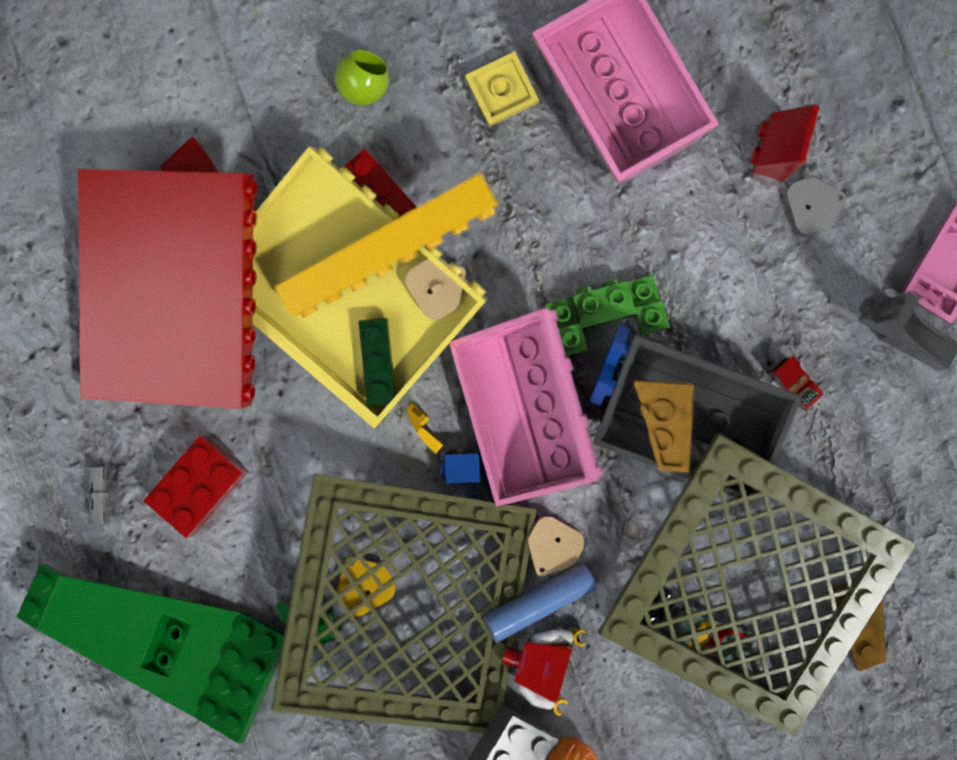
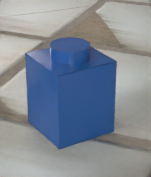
[440,453,480,483]

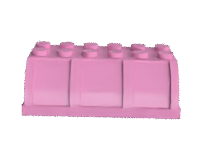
[532,0,719,183]
[449,308,604,506]

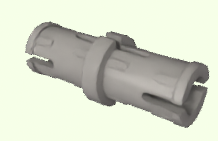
[86,467,110,524]

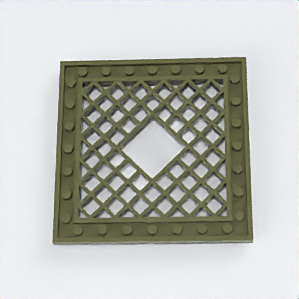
[598,433,916,737]
[271,473,537,733]

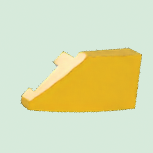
[407,404,444,454]

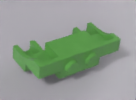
[544,275,670,356]

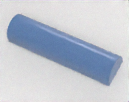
[483,564,596,643]

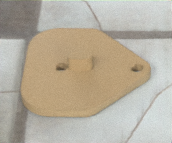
[405,259,466,320]
[527,516,584,576]

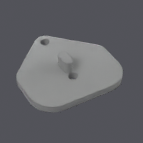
[786,177,846,235]

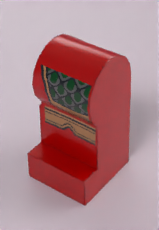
[768,356,823,411]

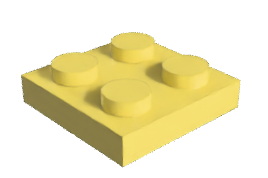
[465,51,539,127]

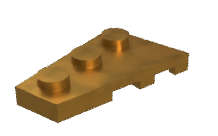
[634,380,694,473]
[825,578,886,672]

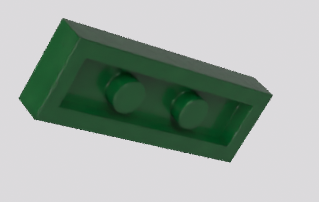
[358,318,396,406]

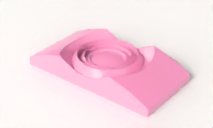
[902,202,957,324]

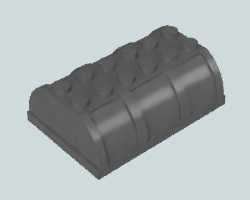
[593,335,802,505]

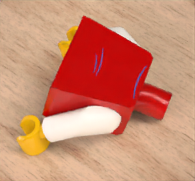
[502,627,586,716]

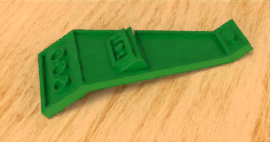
[16,564,284,744]

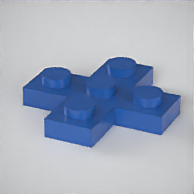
[588,325,632,407]

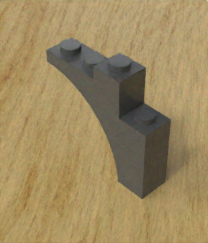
[858,291,957,371]

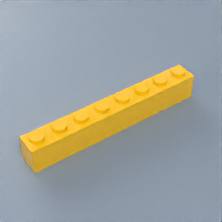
[275,173,500,318]

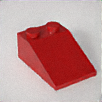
[750,105,820,181]

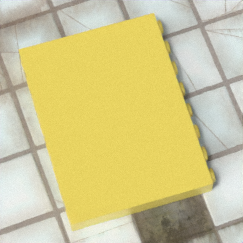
[253,146,488,429]

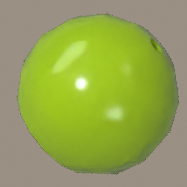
[334,49,390,107]

